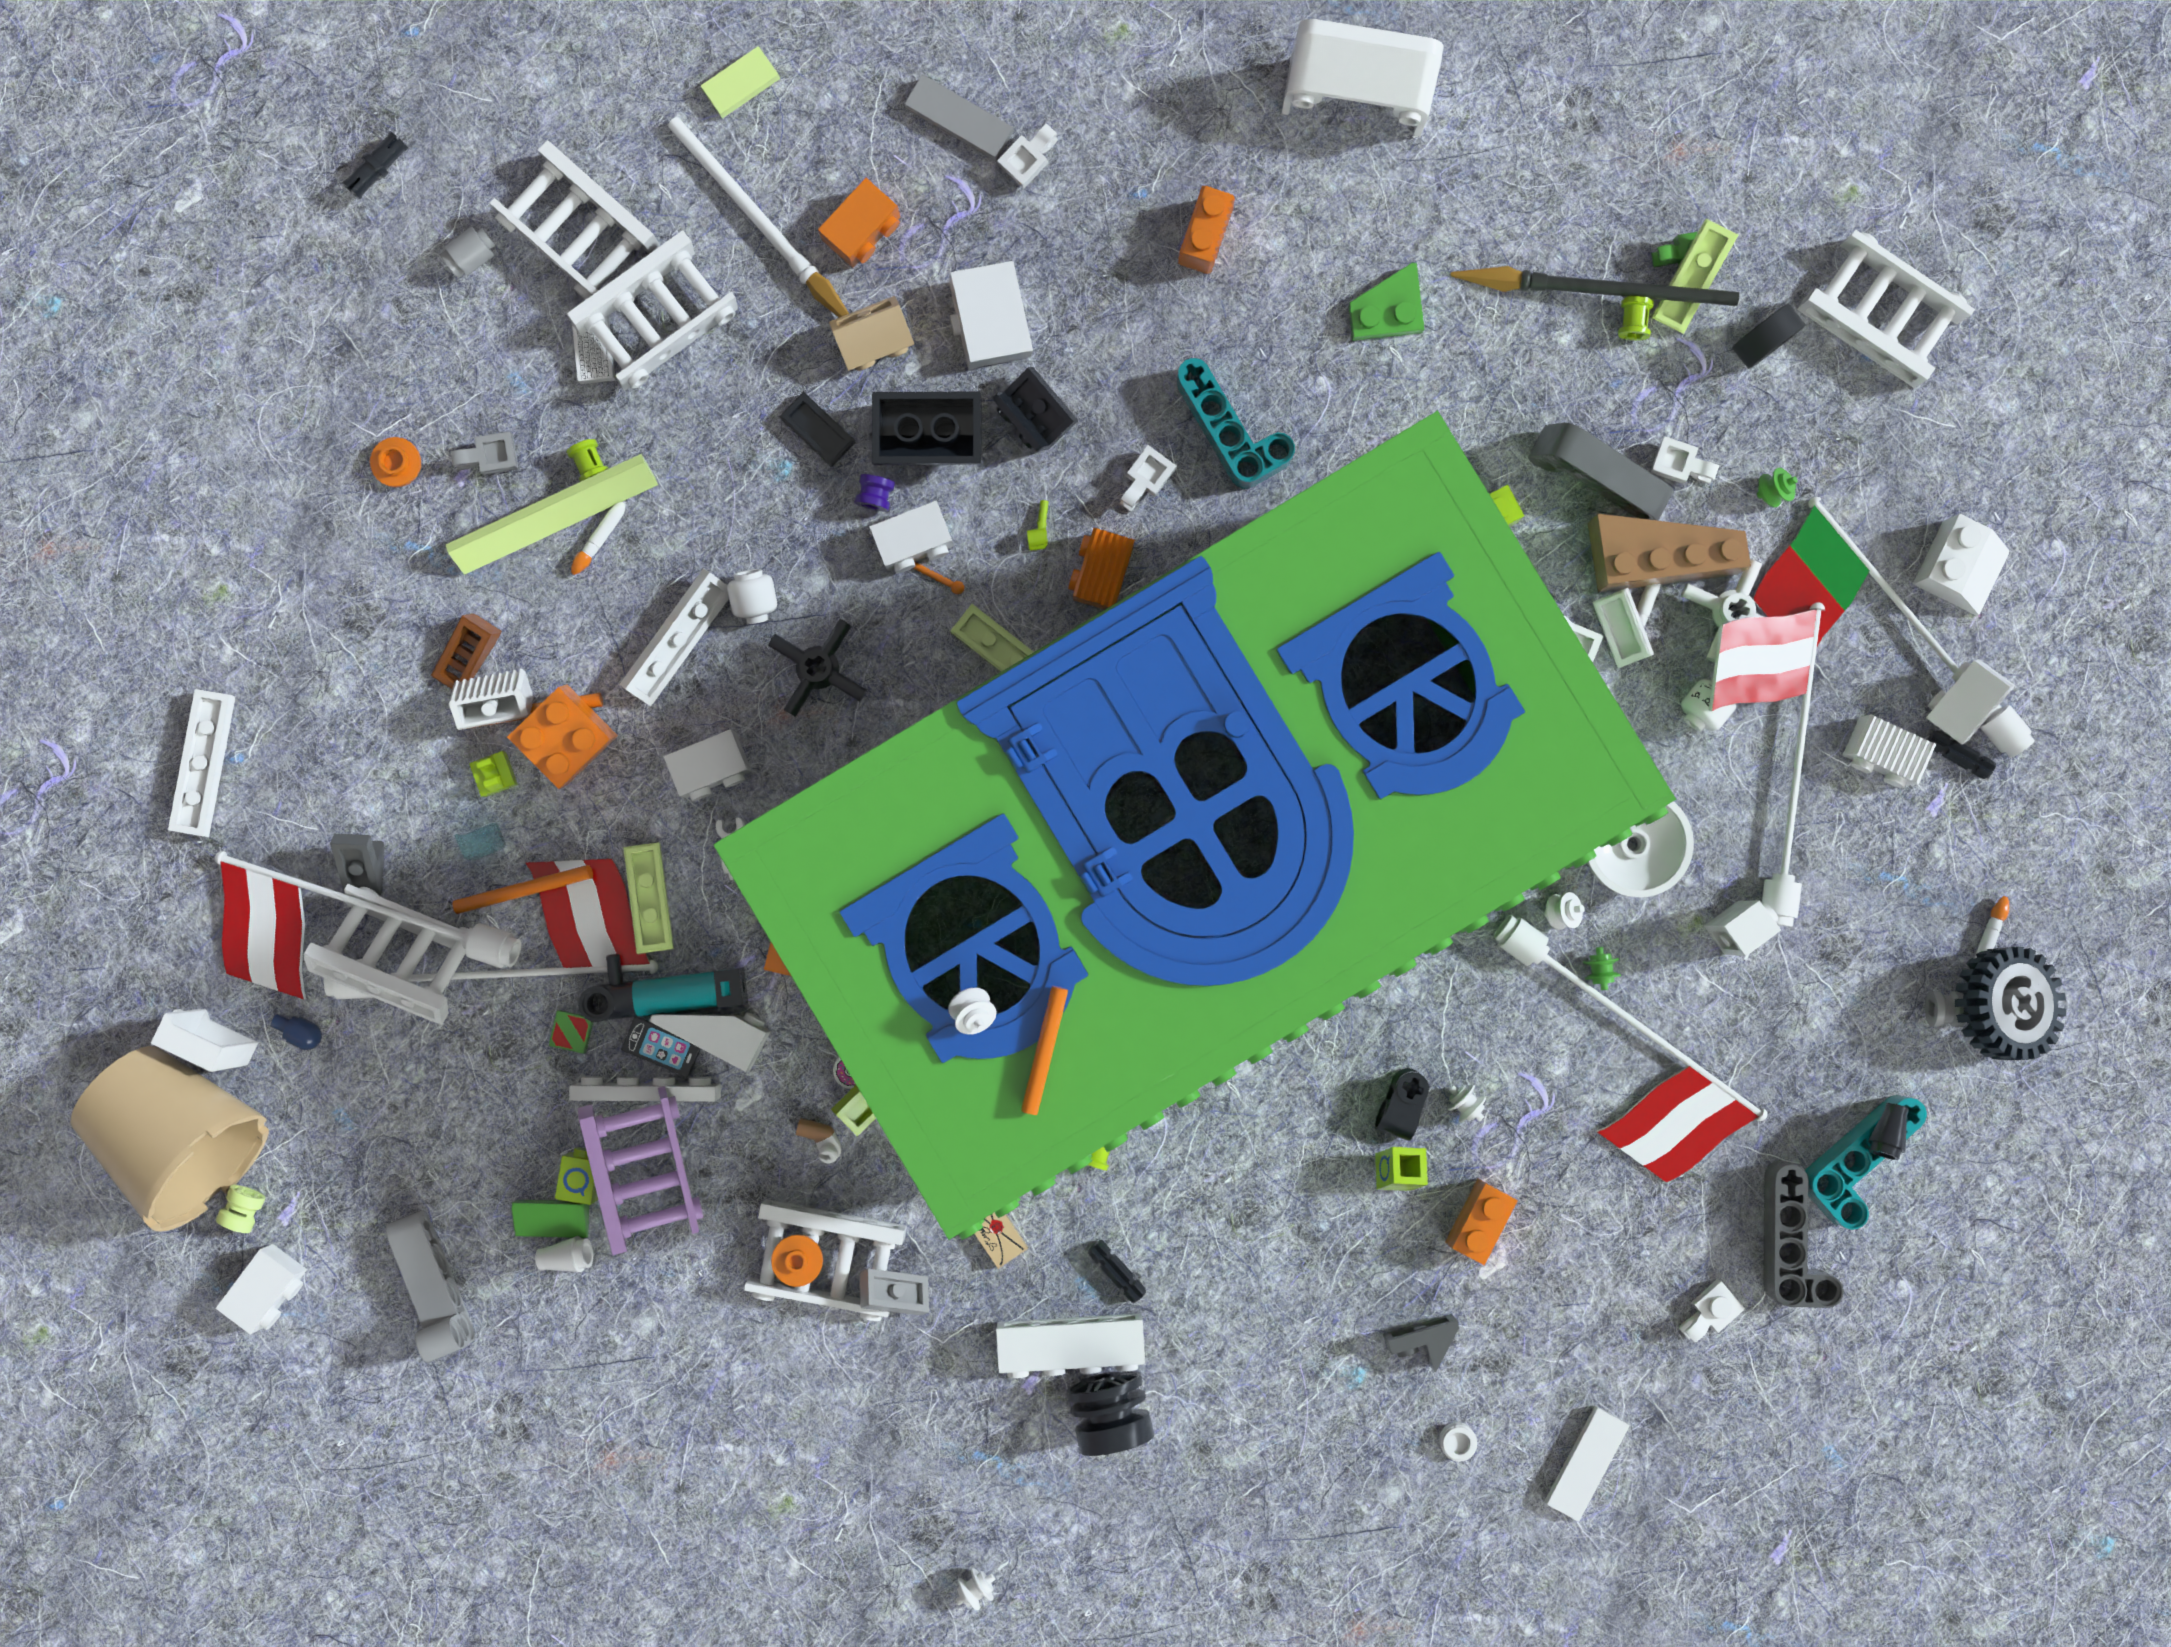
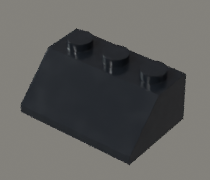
[872,391,982,465]

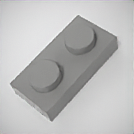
[860,1268,929,1316]

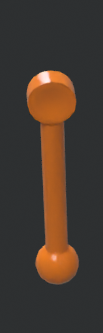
[913,561,965,595]

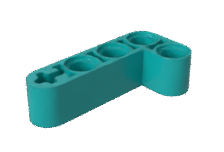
[1177,358,1295,489]
[1805,1095,1927,1230]

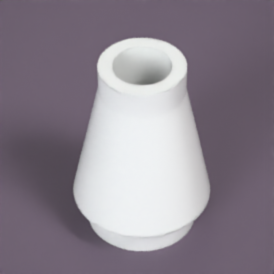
[535,1236,593,1272]

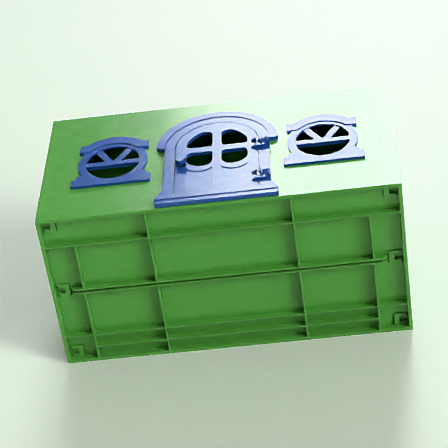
[713,410,1677,1240]

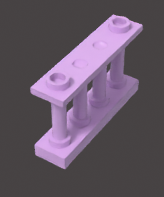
[577,1086,704,1255]

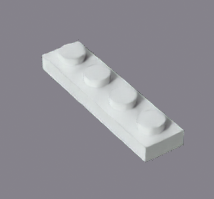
[619,568,729,706]
[168,689,236,837]
[569,1076,721,1102]

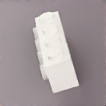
[996,1313,1145,1378]

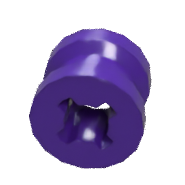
[854,474,895,512]

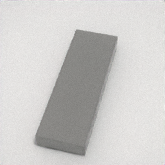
[904,74,1014,161]

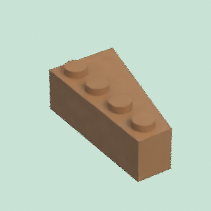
[1587,514,1751,593]

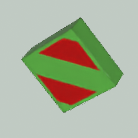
[548,1010,594,1054]

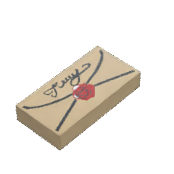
[975,1212,1028,1269]

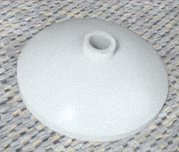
[1587,801,1694,897]

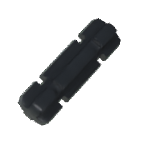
[1927,730,1996,779]
[1088,1240,1146,1303]

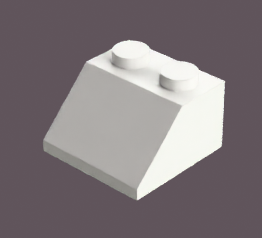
[1913,514,2010,616]

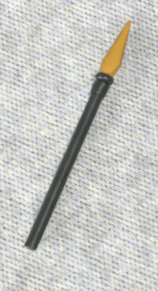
[1450,266,1739,306]

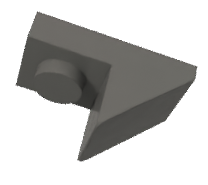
[330,834,385,896]
[1383,1314,1460,1372]

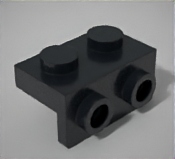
[992,367,1078,452]

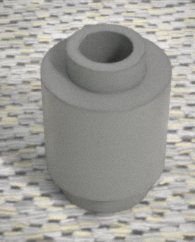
[440,226,496,278]

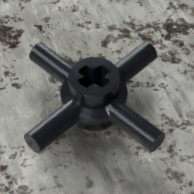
[768,619,867,717]

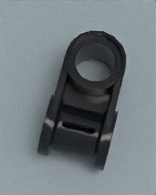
[1375,1068,1429,1141]

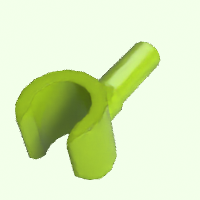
[1027,500,1049,551]

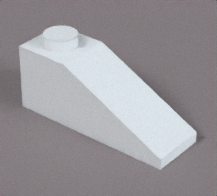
[650,1012,771,1072]

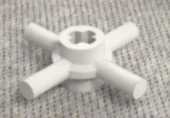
[1681,560,1764,662]

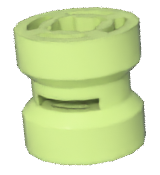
[216,1185,265,1233]

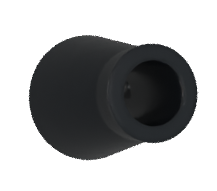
[1868,1103,1909,1160]

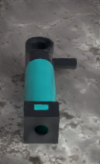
[578,954,748,1022]

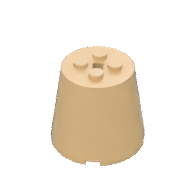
[71,1046,269,1232]

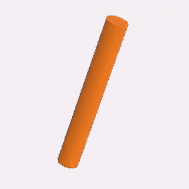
[1021,986,1068,1115]

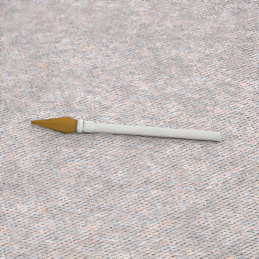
[668,117,849,318]

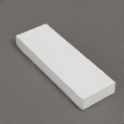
[1544,1405,1630,1522]

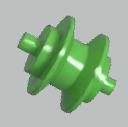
[1757,467,1798,508]
[1583,947,1621,991]

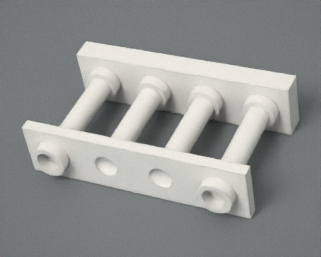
[490,140,660,300]
[567,230,738,391]
[1797,230,1975,388]
[303,884,468,1025]
[744,1199,907,1321]

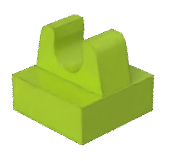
[469,751,518,797]

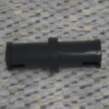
[342,131,408,200]

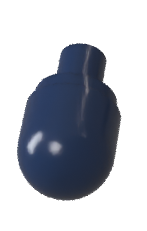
[270,1014,322,1050]

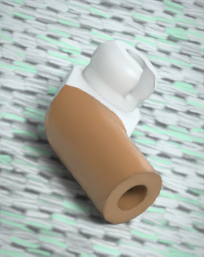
[796,1118,841,1164]

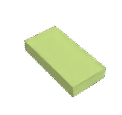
[701,46,780,119]

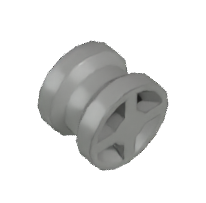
[1925,991,1965,1027]

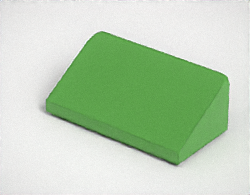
[512,1199,589,1238]

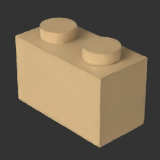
[829,296,914,371]

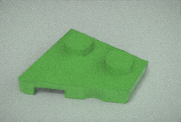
[1348,262,1424,341]

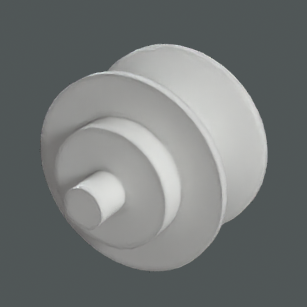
[1544,892,1584,930]
[948,988,996,1034]
[1447,1084,1486,1122]
[956,1568,995,1611]

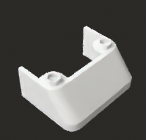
[1281,19,1444,137]

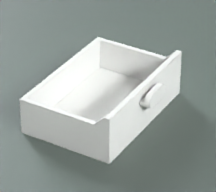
[949,261,1033,371]
[151,1009,259,1072]

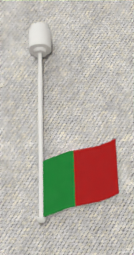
[1753,497,2035,758]

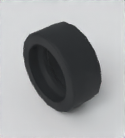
[1732,303,1805,369]

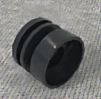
[1066,1371,1154,1456]

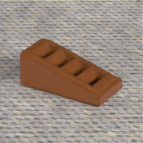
[431,613,502,689]

